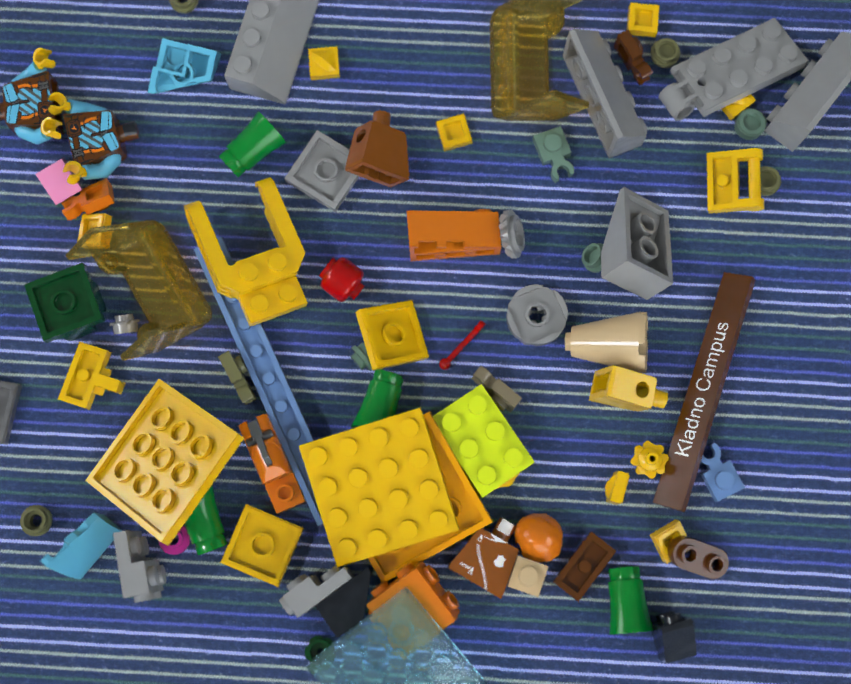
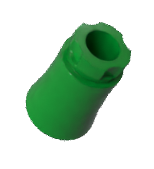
[219,111,287,177]
[351,369,404,428]
[184,484,227,556]
[608,566,654,635]

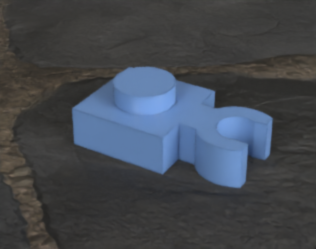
[700,443,745,502]

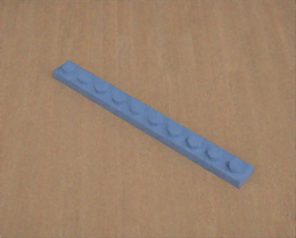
[194,237,323,526]

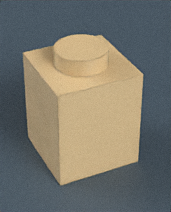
[507,556,549,597]

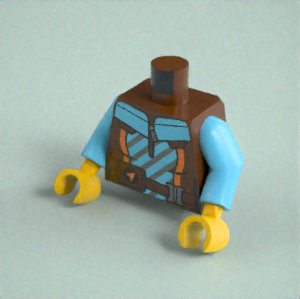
[0,48,63,145]
[48,92,140,185]

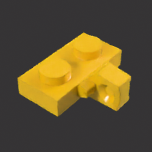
[58,342,126,410]

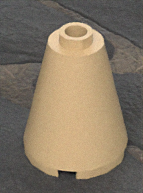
[565,311,648,373]

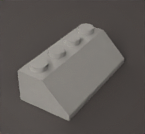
[224,0,320,105]
[562,29,647,159]
[764,32,851,152]

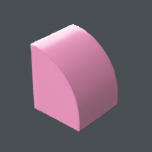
[35,158,82,205]

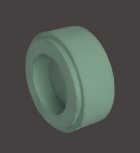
[734,108,766,140]

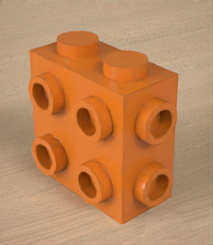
[366,560,460,657]

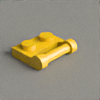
[707,148,765,214]

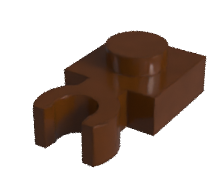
[614,29,653,85]

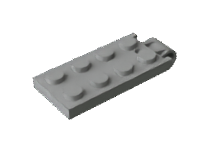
[659,18,808,121]

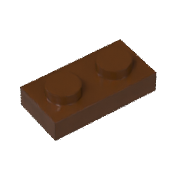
[552,531,616,602]

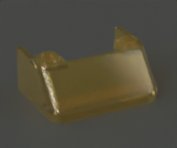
[490,0,589,121]
[66,220,212,361]

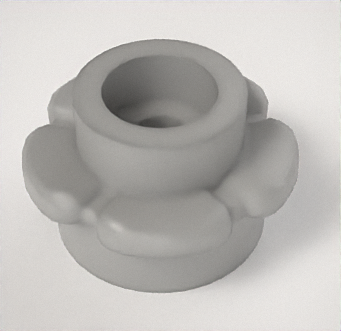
[109,313,140,335]

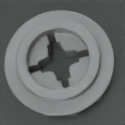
[499,210,525,259]

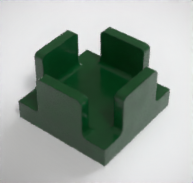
[24,263,107,343]

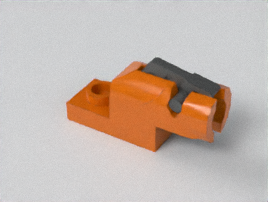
[238,414,306,514]

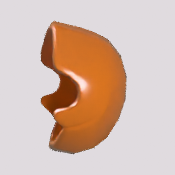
[515,513,563,562]

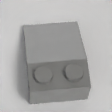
[601,187,673,300]

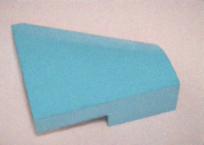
[147,38,221,94]
[41,512,122,579]

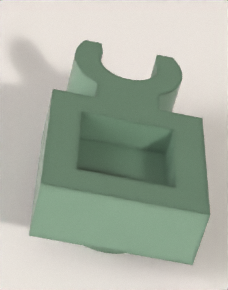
[532,126,574,183]

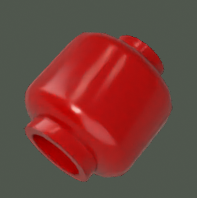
[319,257,365,302]

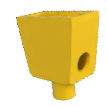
[589,365,668,412]

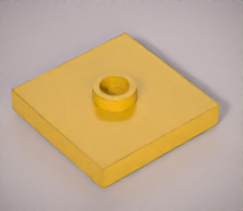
[355,300,429,371]
[220,504,304,587]

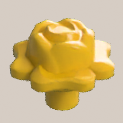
[630,441,669,479]

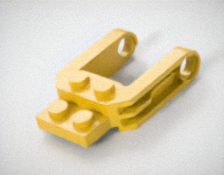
[184,177,308,327]

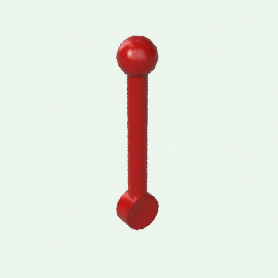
[439,320,486,370]

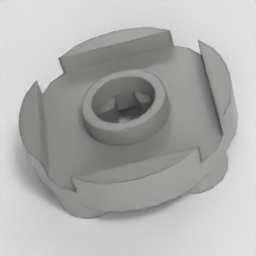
[506,284,568,346]

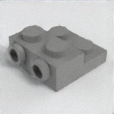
[113,531,167,603]
[279,566,355,618]

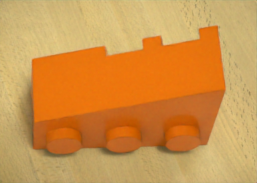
[406,209,501,261]

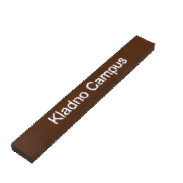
[653,272,756,513]

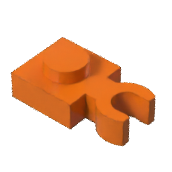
[61,178,115,221]

